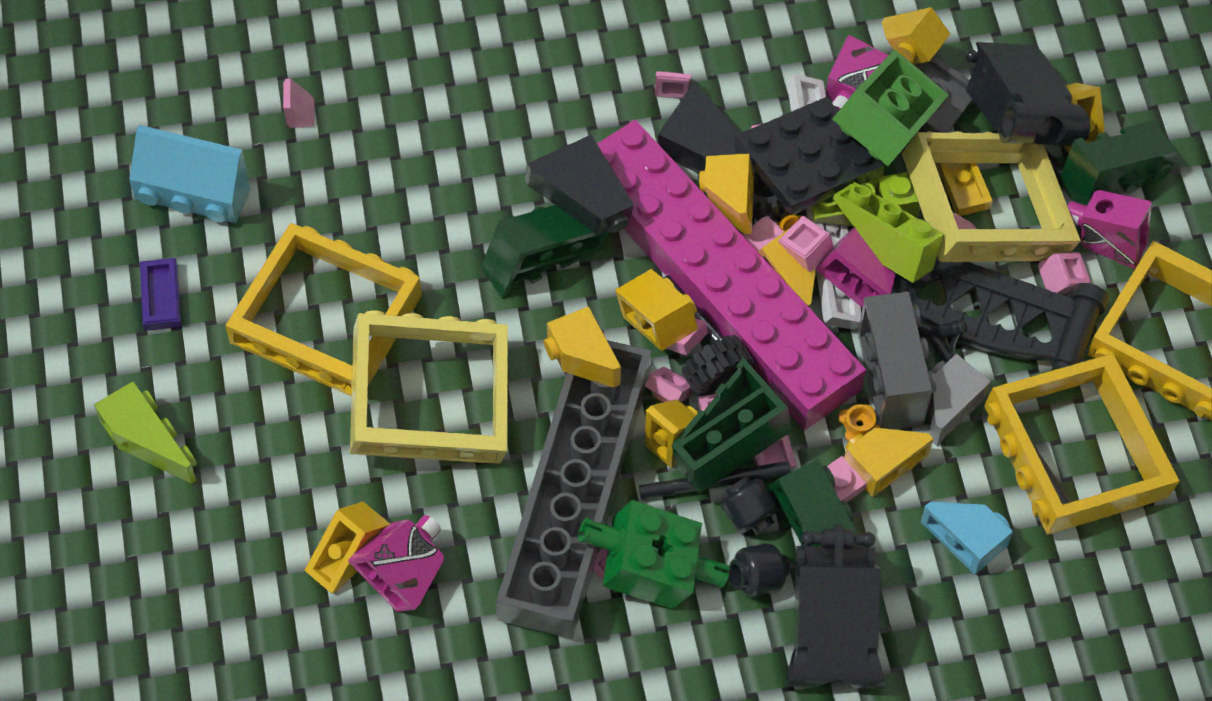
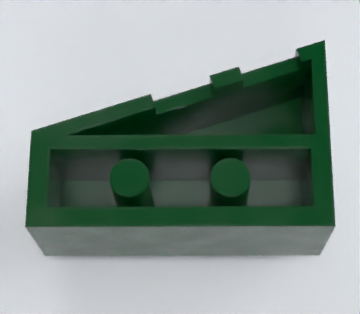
[1059,120,1178,206]
[481,205,610,299]
[672,357,792,494]
[767,459,864,547]

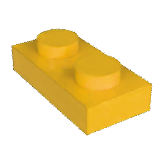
[935,163,993,216]

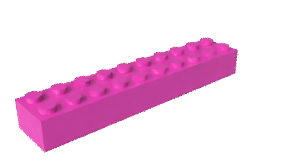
[597,119,866,430]

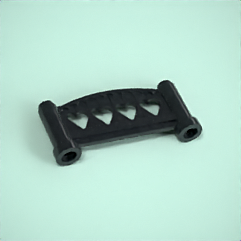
[890,255,1109,371]

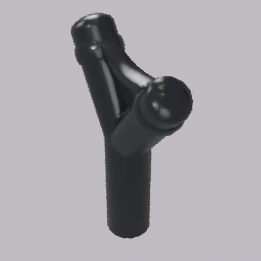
[918,319,967,363]

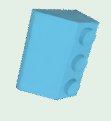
[129,125,251,223]

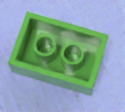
[832,49,949,166]

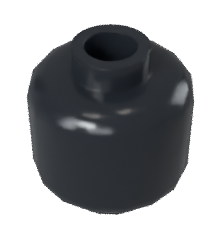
[721,476,779,535]
[729,543,790,597]

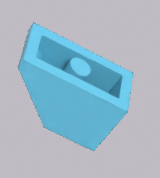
[921,501,1013,575]

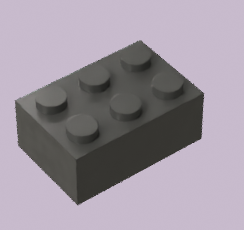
[857,292,936,429]

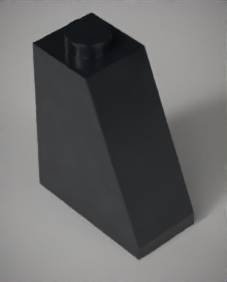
[658,84,741,174]
[525,135,634,236]

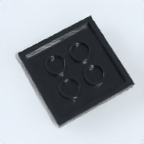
[735,97,885,215]

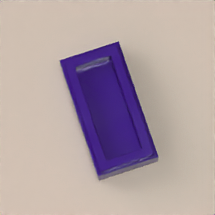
[140,258,182,331]

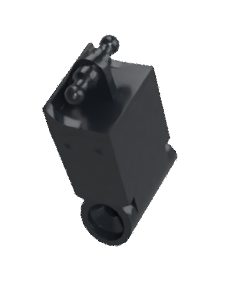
[965,42,1090,146]
[785,525,885,689]

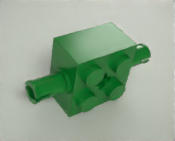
[578,500,730,609]

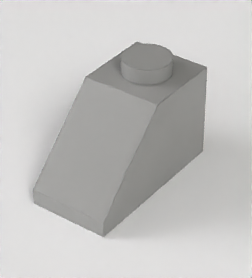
[929,354,991,446]

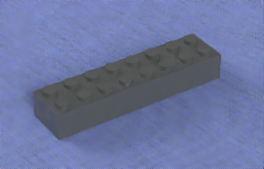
[496,340,652,639]

